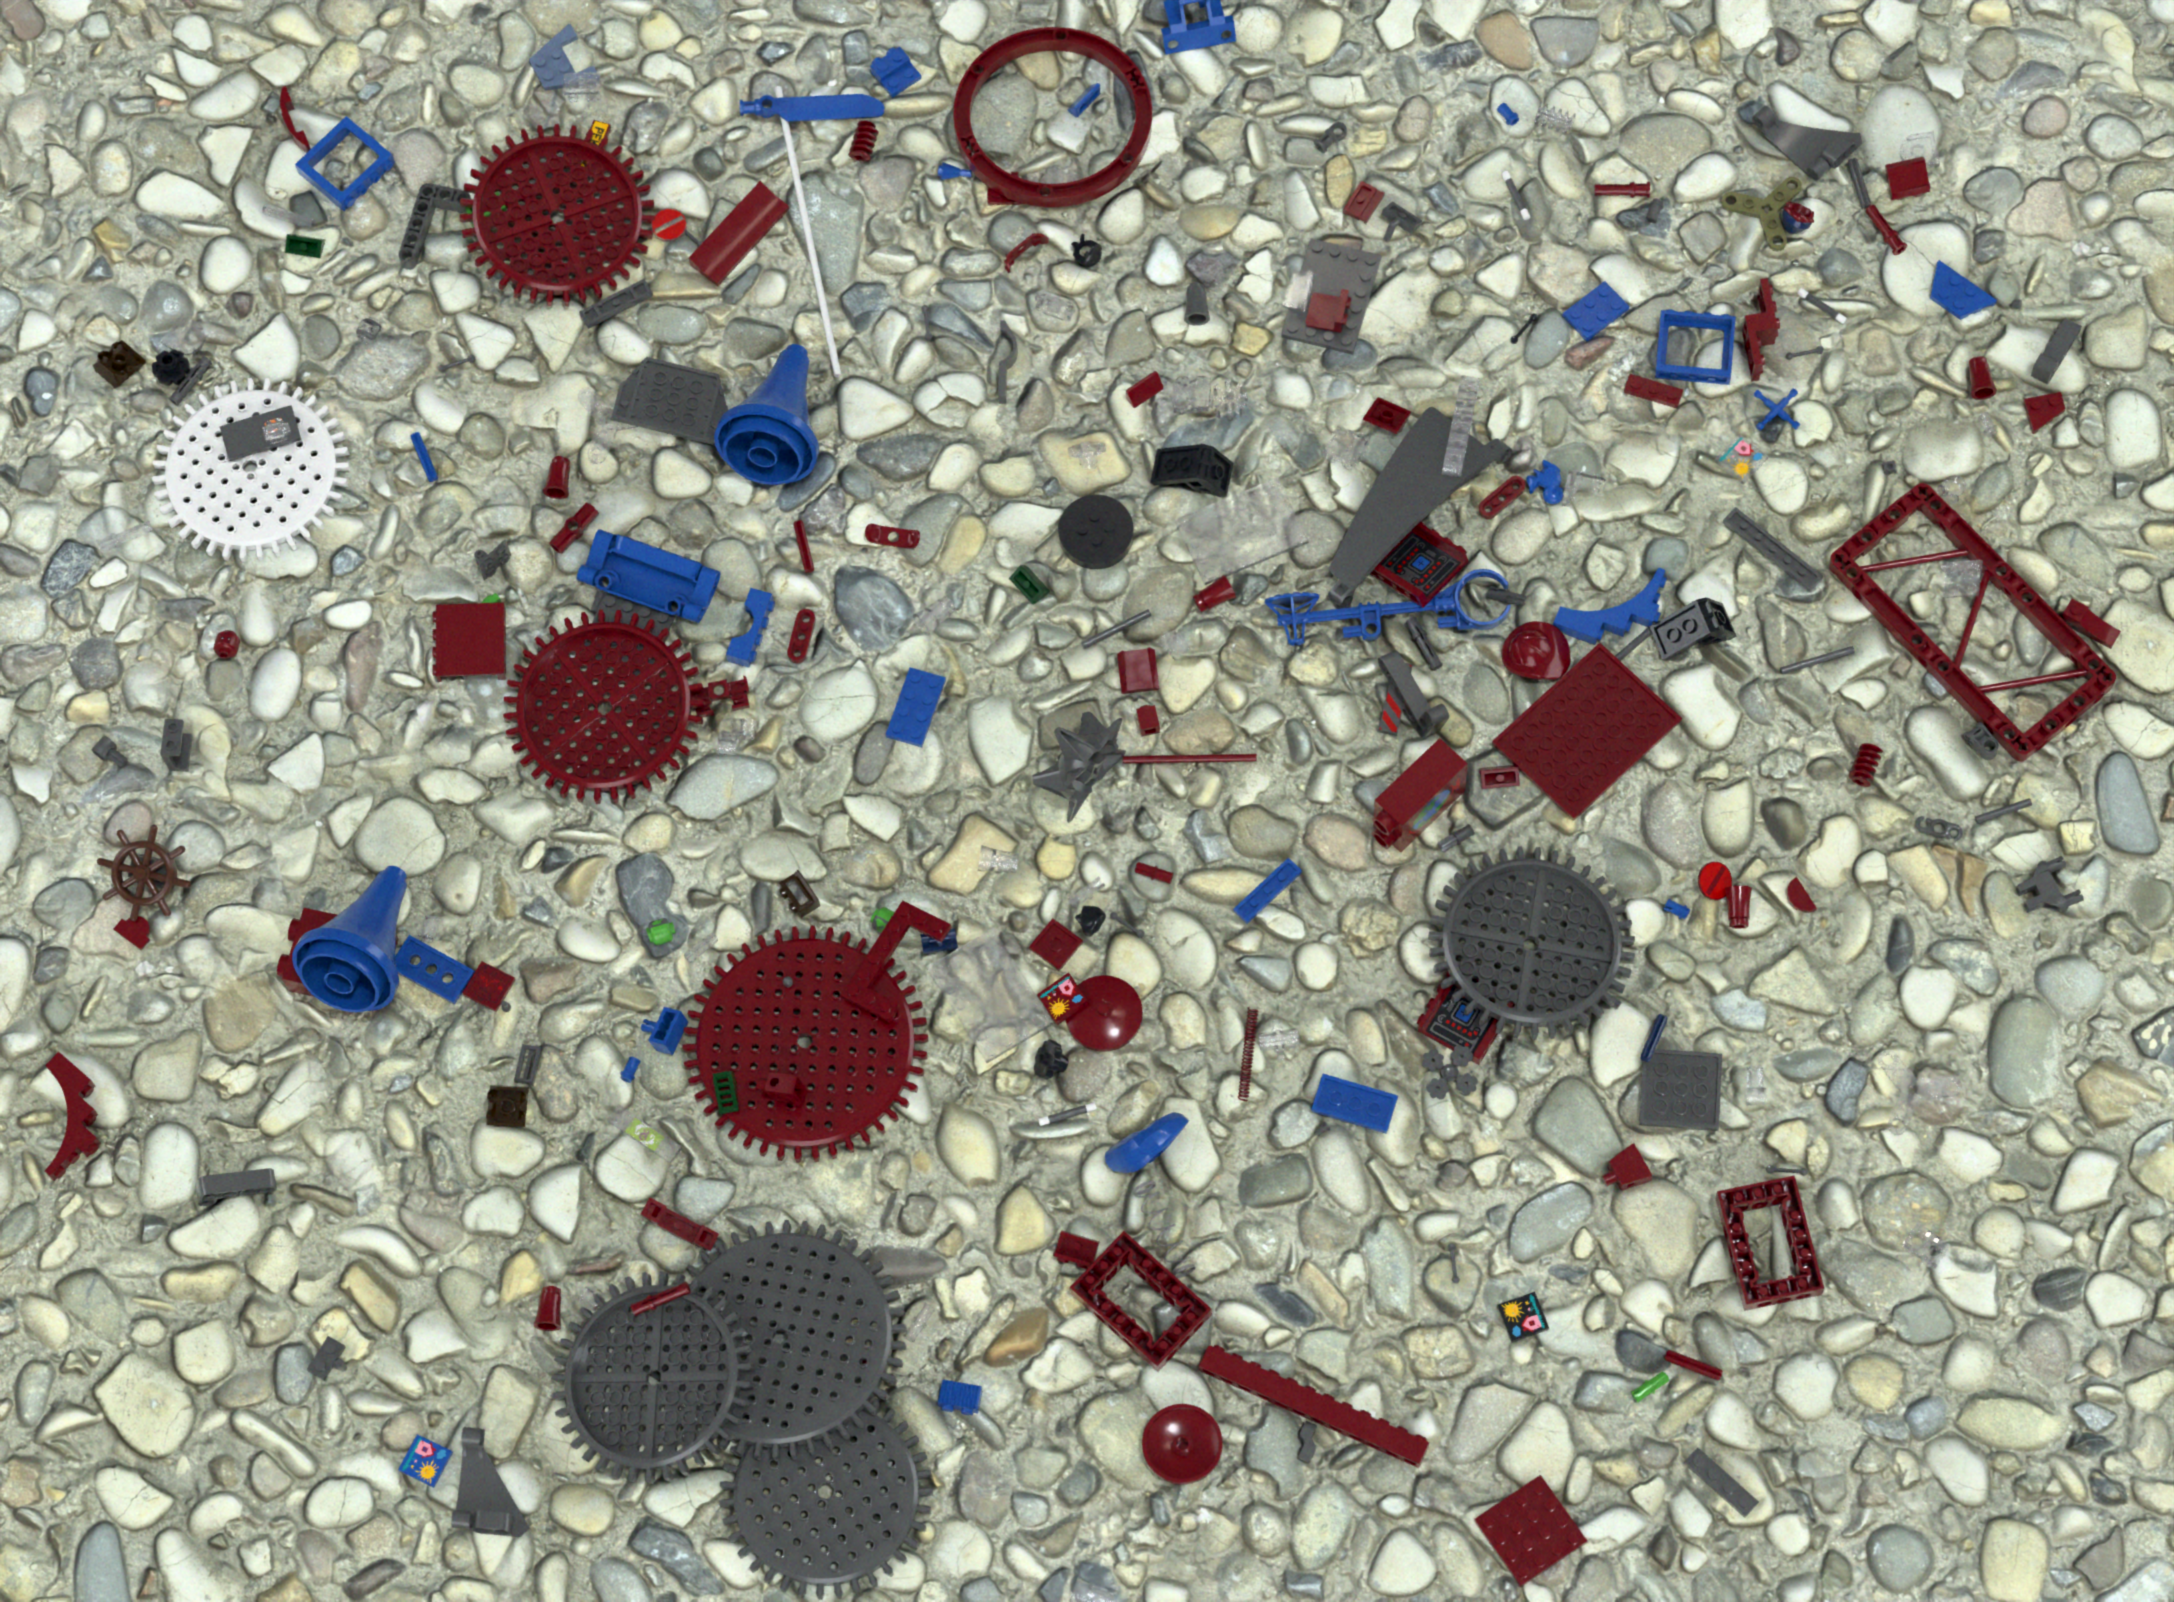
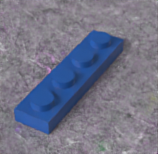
[1233,858,1302,924]

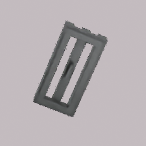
[514,1044,542,1086]

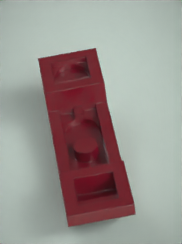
[280,86,311,153]
[640,1197,719,1252]

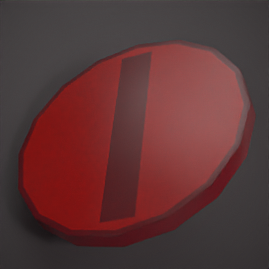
[1698,862,1732,900]

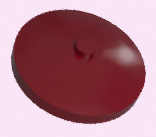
[1065,975,1143,1052]
[1142,1404,1223,1485]

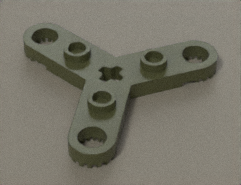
[1721,177,1802,252]

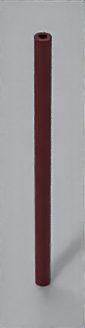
[1123,754,1257,764]

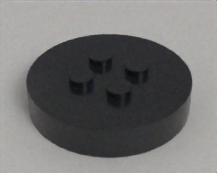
[1058,495,1134,569]

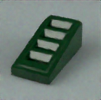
[712,1071,740,1114]

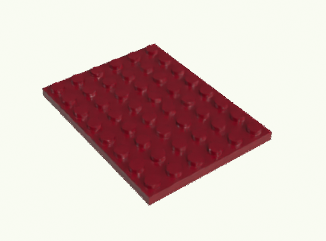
[1492,643,1682,821]

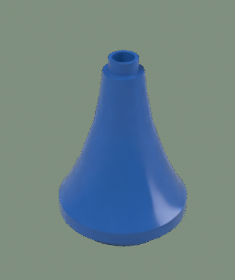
[714,344,819,485]
[292,866,407,1012]

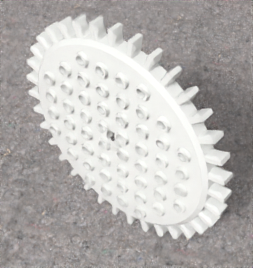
[152,378,350,562]

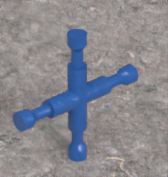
[1754,388,1800,431]

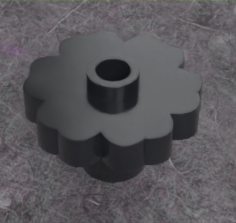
[152,349,190,386]
[1034,1039,1069,1080]

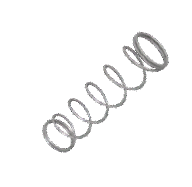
[1132,1180,1196,1278]

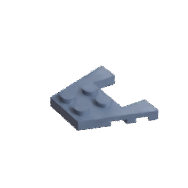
[529,24,601,91]

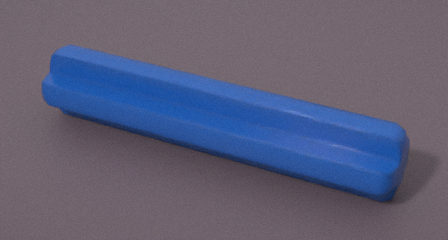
[410,432,438,482]

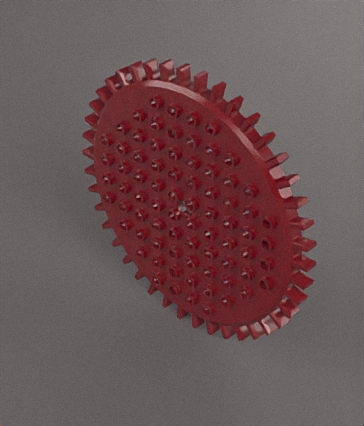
[683,925,929,1163]

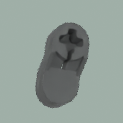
[1299,1421,1317,1463]

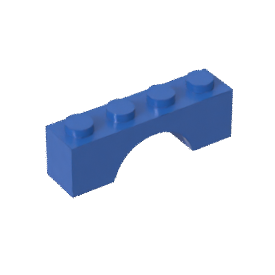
[726,588,775,668]

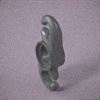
[1915,816,1963,841]

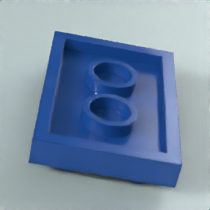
[1563,281,1629,341]

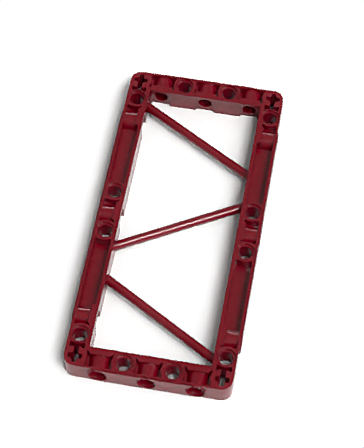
[1829,483,2116,762]

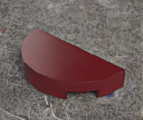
[1787,877,1817,913]

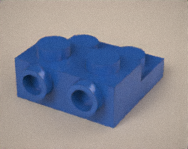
[870,46,922,98]

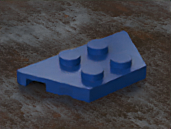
[1930,260,1997,320]

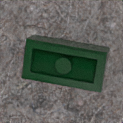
[285,234,325,258]
[1009,565,1050,605]

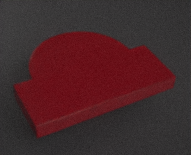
[113,916,150,950]

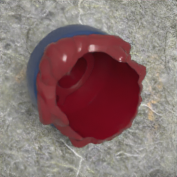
[1782,201,1814,234]

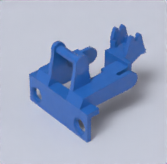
[1161,0,1236,55]

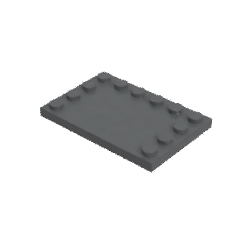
[1281,238,1382,355]

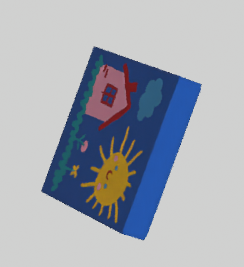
[398,1434,453,1488]

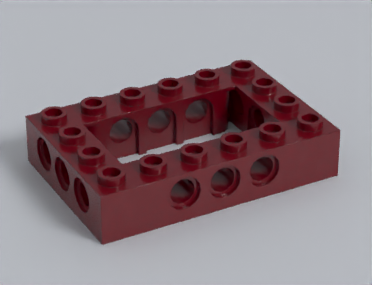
[1715,1175,1824,1311]
[1070,1231,1212,1372]

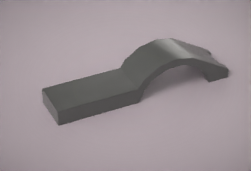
[998,320,1018,404]

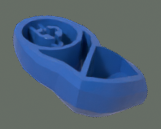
[1105,1112,1189,1173]

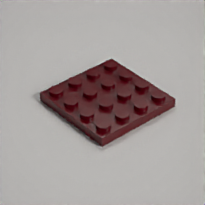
[1474,1475,1587,1587]

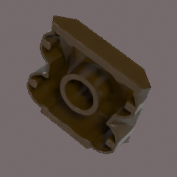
[93,340,146,389]
[486,1085,529,1127]

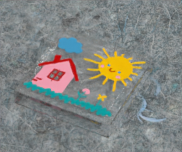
[1715,434,1768,485]

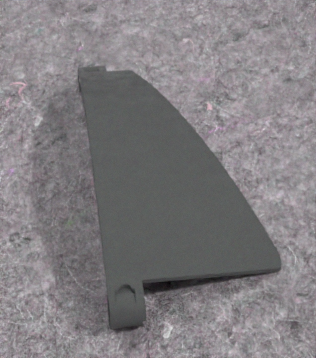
[1328,407,1512,608]

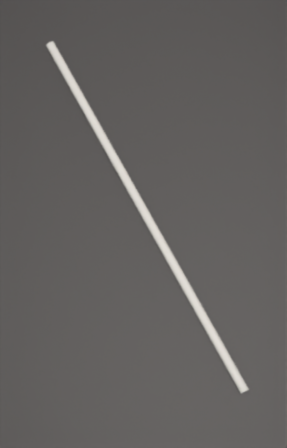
[774,86,841,377]

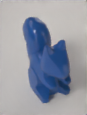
[1526,460,1564,504]

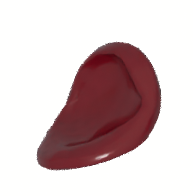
[1501,621,1571,680]

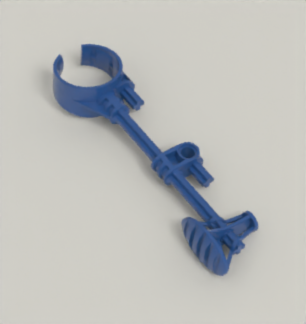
[1265,569,1511,646]

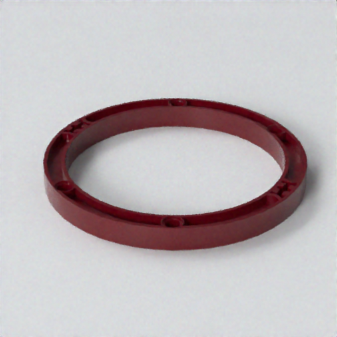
[953,27,1152,207]

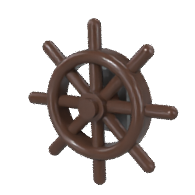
[97,824,191,921]

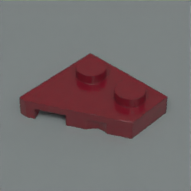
[2023,392,2066,434]

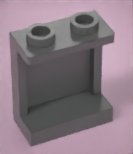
[160,719,193,772]

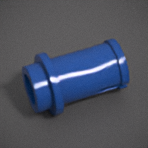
[1497,103,1519,126]
[1664,899,1690,920]
[620,1057,641,1083]

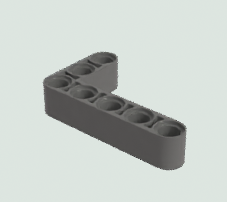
[398,183,471,270]
[1378,650,1449,739]

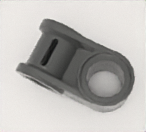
[1963,722,1999,760]

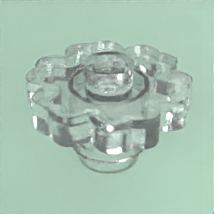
[1068,441,1106,470]

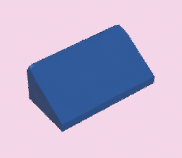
[1067,83,1101,118]

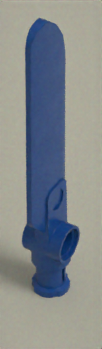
[739,94,884,122]

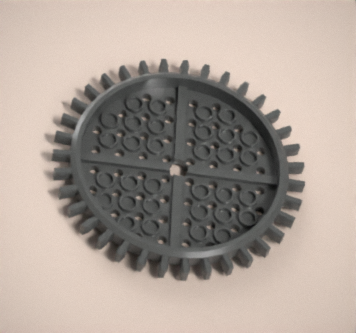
[1428,846,1635,1040]
[551,1271,755,1484]
[719,1398,933,1600]

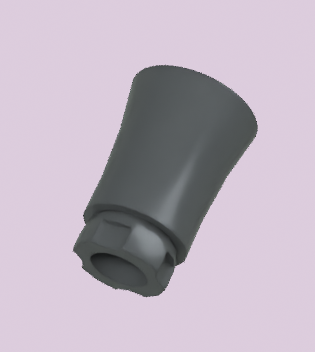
[1184,282,1210,325]

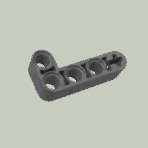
[2031,318,2082,385]
[196,1168,277,1206]

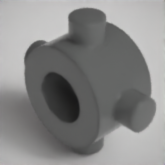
[1882,460,1897,475]

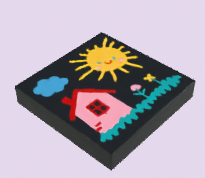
[1497,1292,1549,1343]

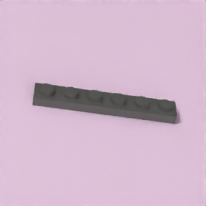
[1723,507,1823,592]

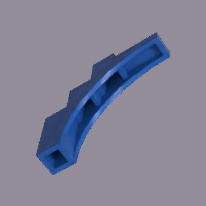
[1553,567,1667,645]

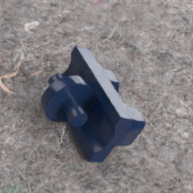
[920,929,958,954]

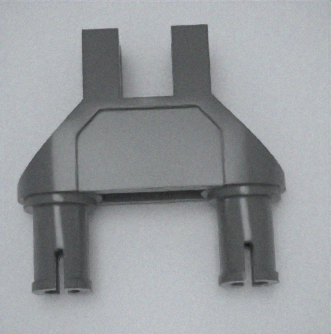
[2016,856,2084,913]

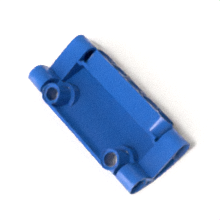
[577,529,721,623]

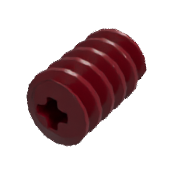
[848,120,879,161]
[1848,743,1883,787]

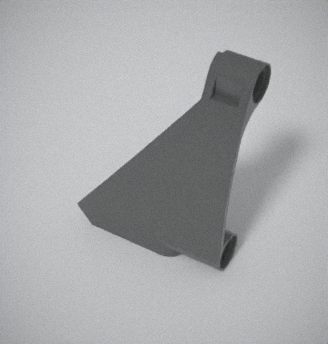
[1752,106,1862,180]
[451,1427,530,1537]

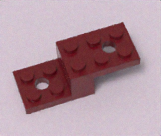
[1742,278,1780,382]

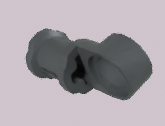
[1314,122,1347,153]

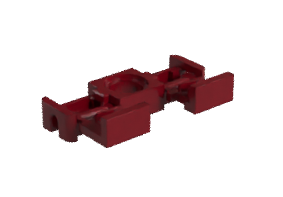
[691,676,750,718]

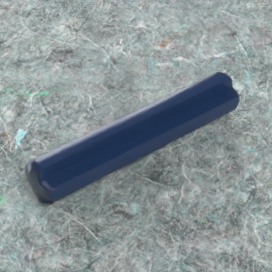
[1640,1014,1668,1062]

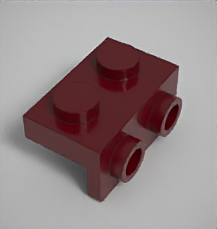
[1053,1230,1100,1269]

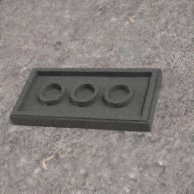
[220,405,302,461]

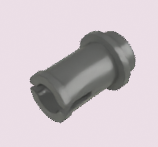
[1646,198,1664,223]

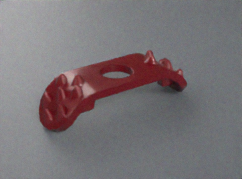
[1004,233,1049,273]
[865,523,920,549]

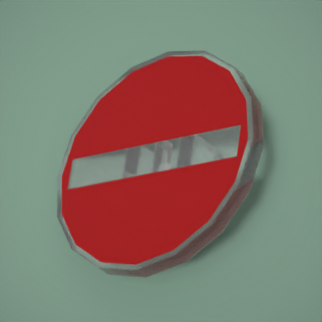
[651,208,687,242]

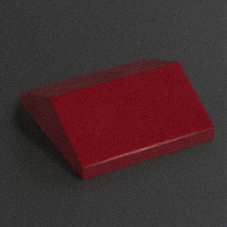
[1363,397,1411,434]

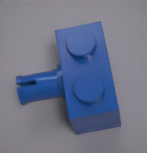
[641,1007,688,1055]

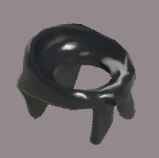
[1071,234,1102,267]
[1075,906,1106,937]

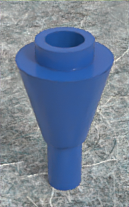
[937,162,972,180]

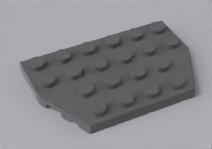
[611,357,728,445]

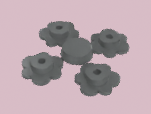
[1422,1045,1478,1100]

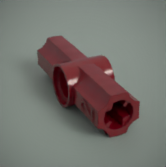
[549,502,599,554]

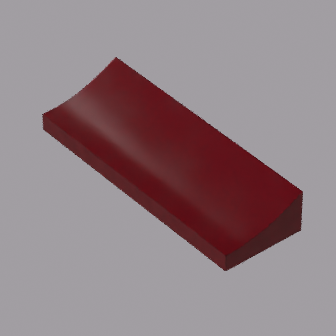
[689,181,789,286]

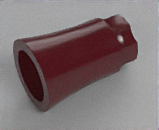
[1969,356,1997,400]
[543,456,570,499]
[1193,575,1236,613]
[1725,885,1752,929]
[534,1286,562,1331]

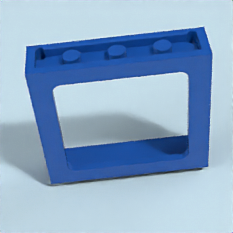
[295,116,395,211]
[1655,309,1736,385]

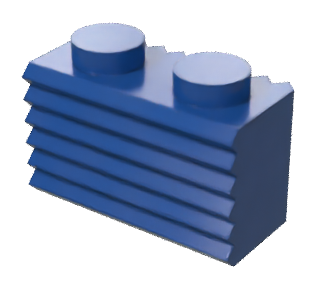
[938,1380,983,1416]

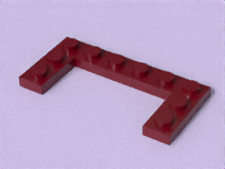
[841,900,952,1022]

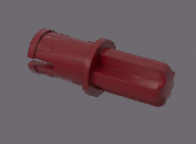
[1135,862,1174,884]

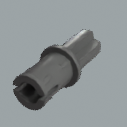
[1488,586,1526,606]
[1437,824,1475,852]

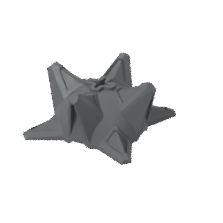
[1032,712,1126,823]

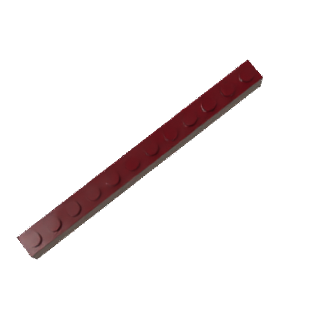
[1199,1345,1429,1468]

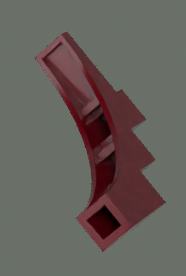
[45,1051,101,1181]

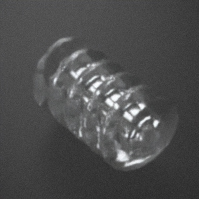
[1534,104,1576,135]

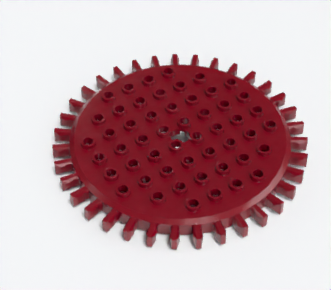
[460,124,655,307]
[503,609,705,804]

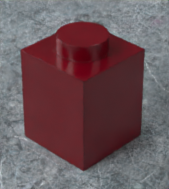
[1136,705,1160,737]

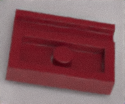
[1343,181,1385,224]

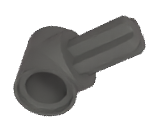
[91,735,128,767]

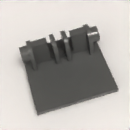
[474,539,511,580]

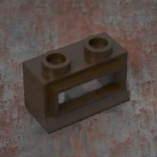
[779,870,820,918]

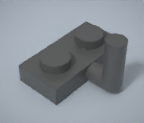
[1381,201,1422,241]
[307,1336,347,1381]

